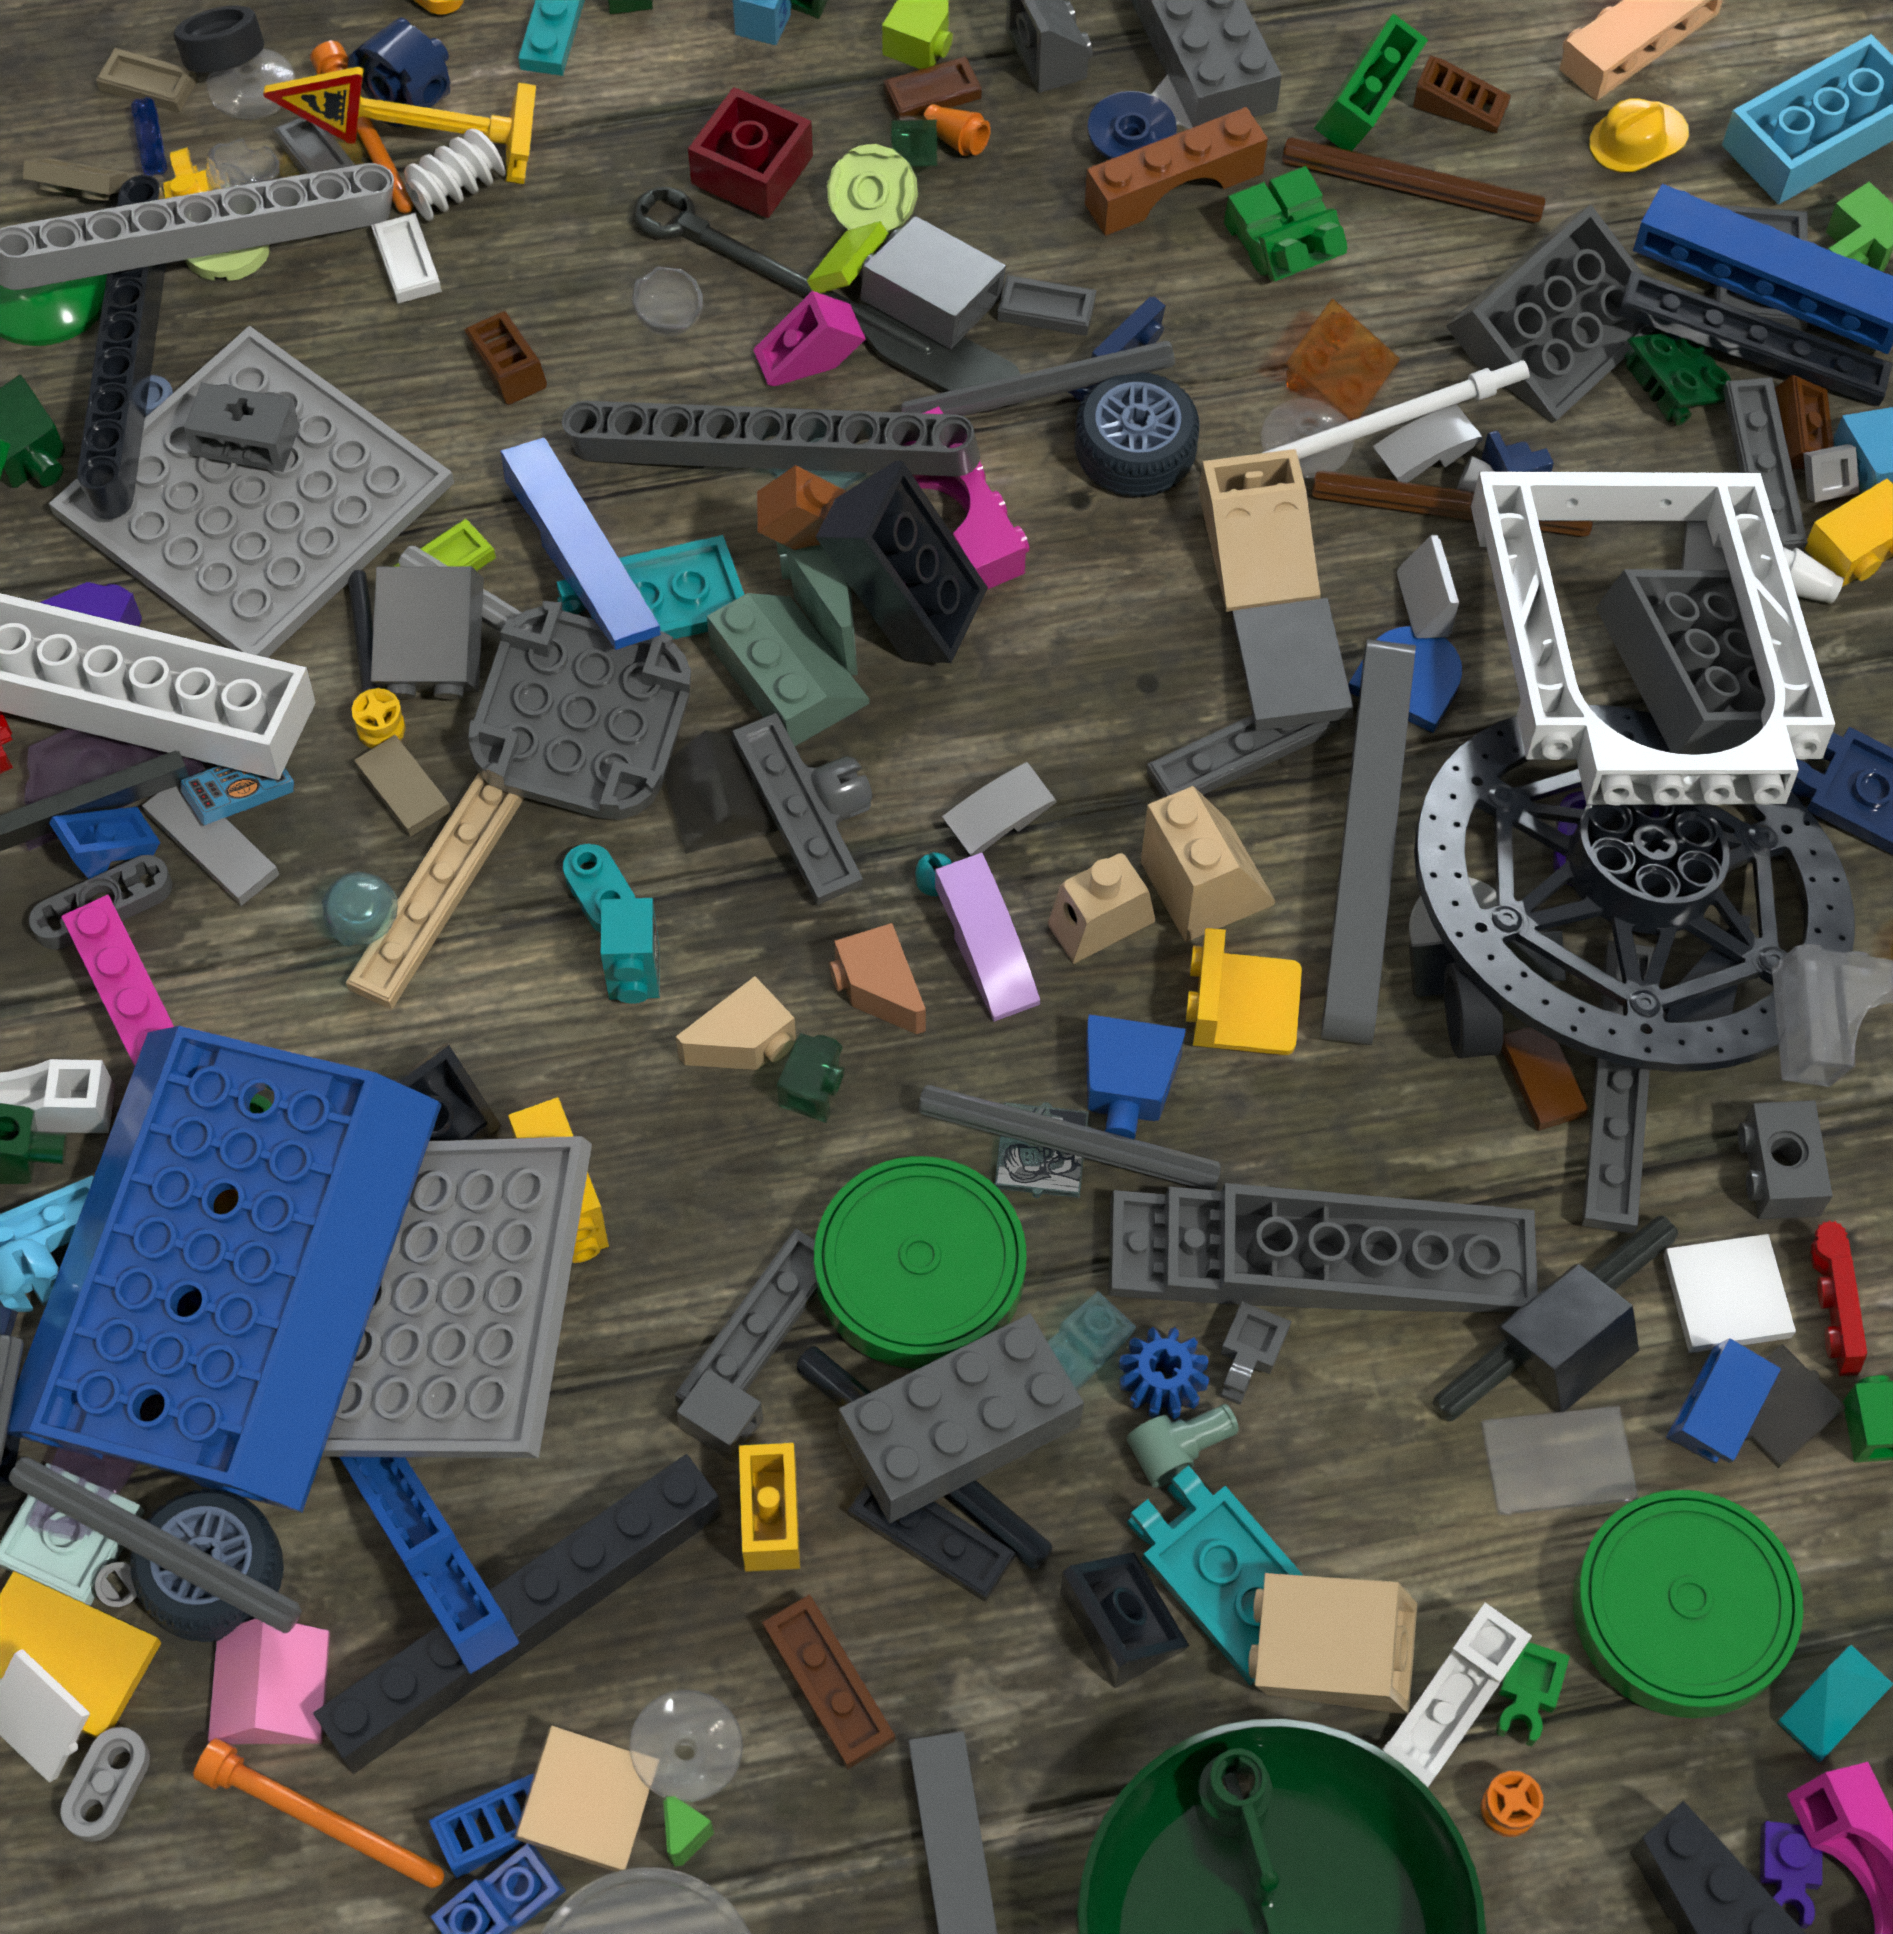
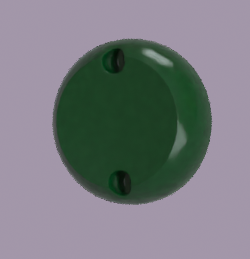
[1076,1719,1486,1934]

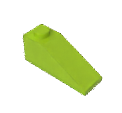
[882,0,953,69]

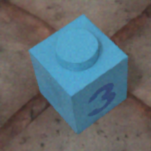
[733,0,791,46]

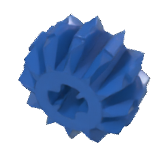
[1119,1327,1209,1420]

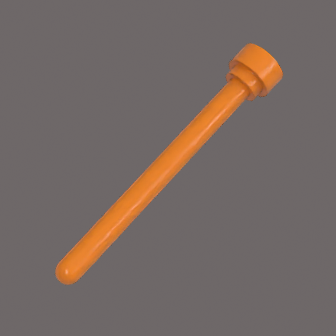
[310,41,414,214]
[193,1738,444,1888]

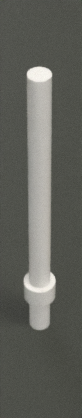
[1263,360,1530,459]

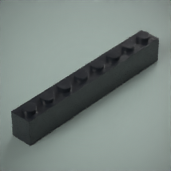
[313,1454,722,1774]

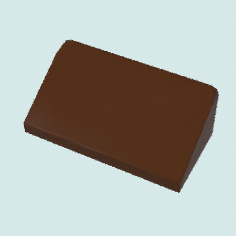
[1774,375,1834,469]

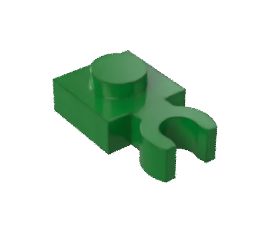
[1497,1642,1570,1747]

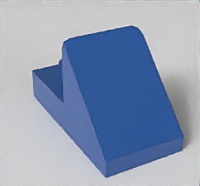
[49,807,160,879]

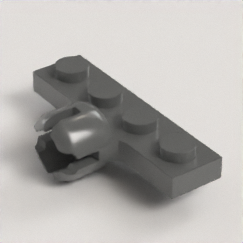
[732,713,872,905]

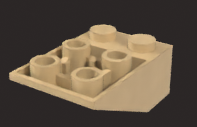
[1198,449,1320,612]

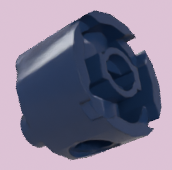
[348,17,451,128]

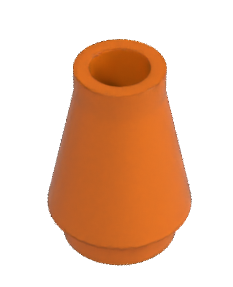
[922,104,991,156]

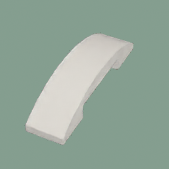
[1382,1603,1532,1787]

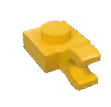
[163,147,213,198]

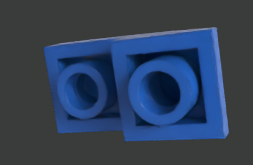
[431,1843,566,1934]

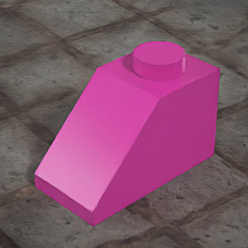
[753,291,866,387]

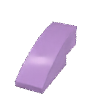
[935,853,1040,1022]

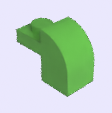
[1826,182,1893,272]

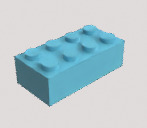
[1722,34,1893,205]

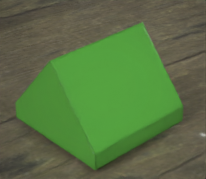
[664,1796,714,1867]

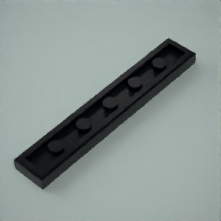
[1617,271,1893,407]

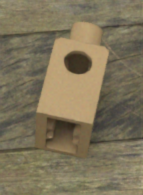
[1048,853,1155,964]

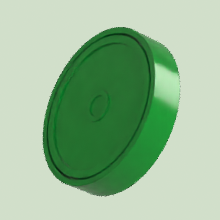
[814,1156,1027,1369]
[1573,1490,1803,1718]

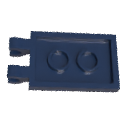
[1791,727,1893,855]

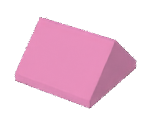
[208,1619,330,1744]

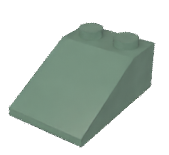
[776,541,858,675]

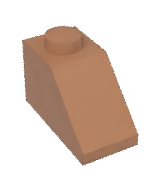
[829,923,926,1034]

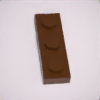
[762,1594,895,1770]

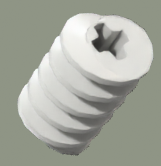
[404,128,505,221]

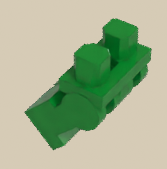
[1223,166,1348,282]

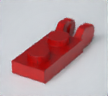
[1810,1220,1868,1376]

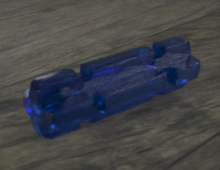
[131,97,167,176]

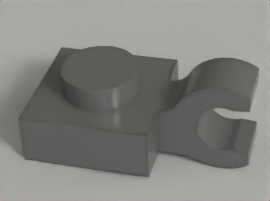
[1221,1301,1292,1405]

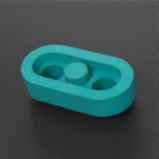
[563,844,635,933]

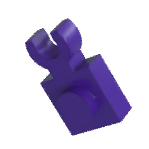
[1760,1821,1822,1929]

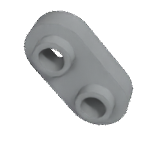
[61,1727,150,1842]

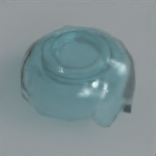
[322,871,398,947]

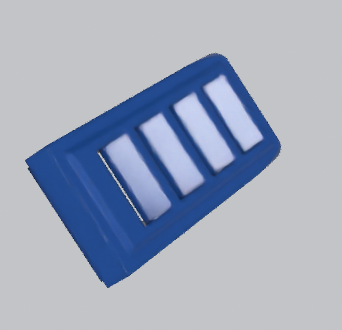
[429,1773,535,1879]

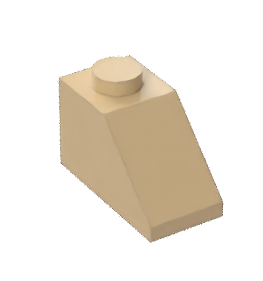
[675,976,796,1070]

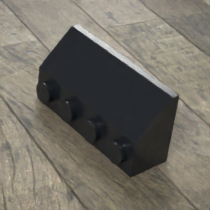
[816,461,988,663]

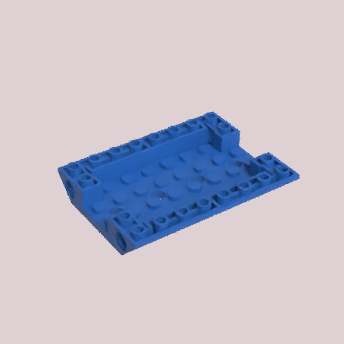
[7,1026,441,1513]

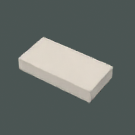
[372,213,442,304]

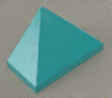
[1777,1645,1893,1763]

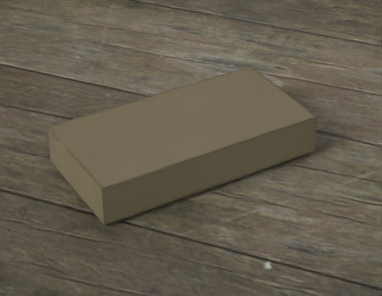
[96,48,198,113]
[354,735,451,837]

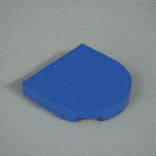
[1348,626,1462,733]

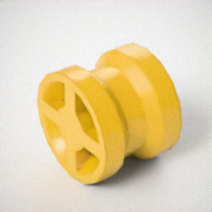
[351,688,406,749]

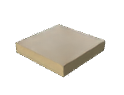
[514,1726,658,1874]

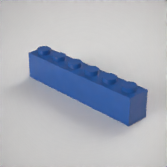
[1633,184,1893,354]

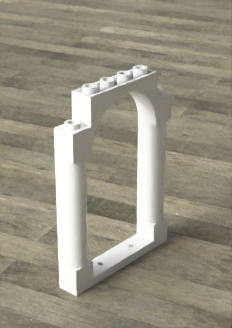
[1471,472,1835,805]

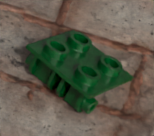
[1625,333,1731,425]

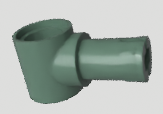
[1126,1404,1239,1488]

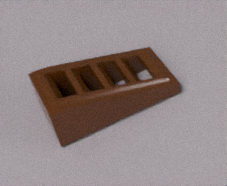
[1413,55,1511,133]
[464,311,547,404]

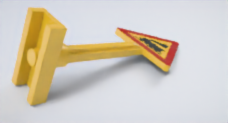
[263,67,536,184]

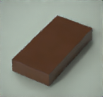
[884,56,982,123]
[1501,1027,1588,1131]

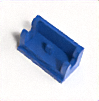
[1666,1338,1781,1464]

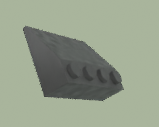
[1446,204,1656,423]
[1596,569,1766,755]

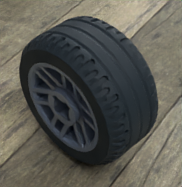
[1075,372,1200,498]
[130,1489,284,1642]

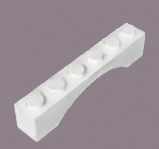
[0,1059,115,1133]

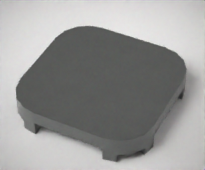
[468,601,691,820]

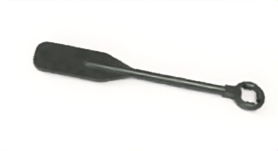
[633,187,1020,412]

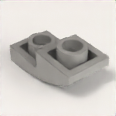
[1373,404,1483,483]
[942,762,1057,856]

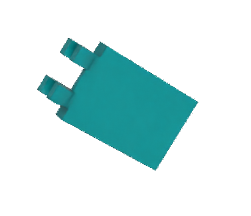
[556,535,745,640]
[1127,1465,1304,1686]

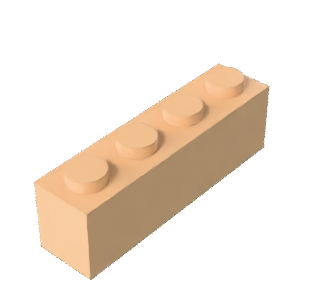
[1559,0,1723,101]

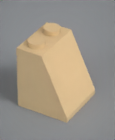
[1141,786,1275,942]
[1249,1573,1417,1714]

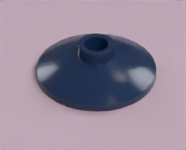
[1088,91,1177,160]

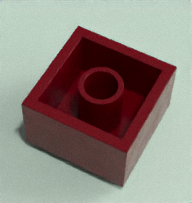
[688,87,813,219]

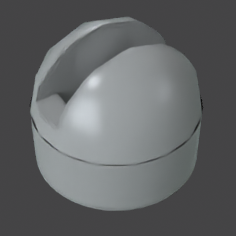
[1456,456,1494,492]
[95,1562,137,1607]

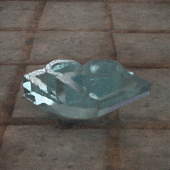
[1048,1291,1136,1391]

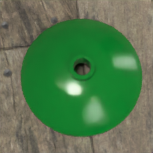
[0,274,107,346]

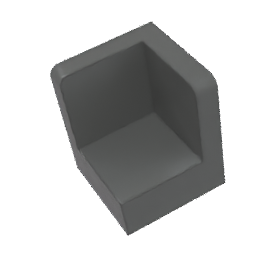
[676,1370,763,1463]

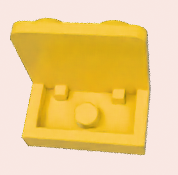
[1186,928,1302,1055]

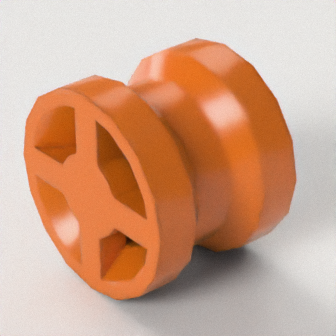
[1481,1771,1543,1837]

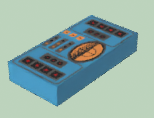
[181,766,294,826]

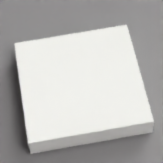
[1663,1234,1796,1353]

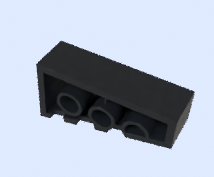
[1630,1801,1806,1934]

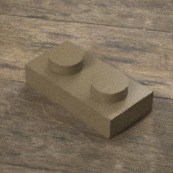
[23,157,127,200]

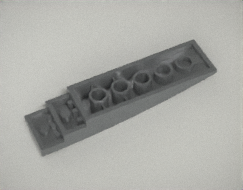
[1108,1183,1538,1312]

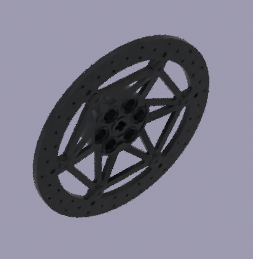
[1414,705,1855,1072]

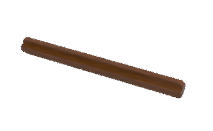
[1282,137,1545,223]
[1312,470,1593,537]

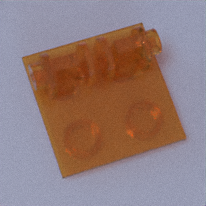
[1285,298,1400,421]

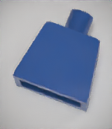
[1086,1014,1186,1139]

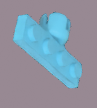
[0,1176,94,1312]

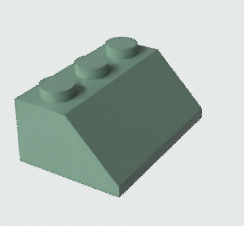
[707,593,869,746]

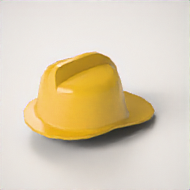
[1590,98,1689,173]

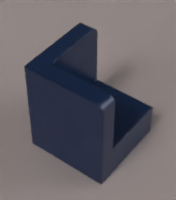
[1482,430,1554,472]

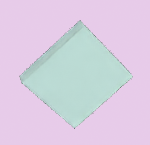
[0,1463,145,1606]

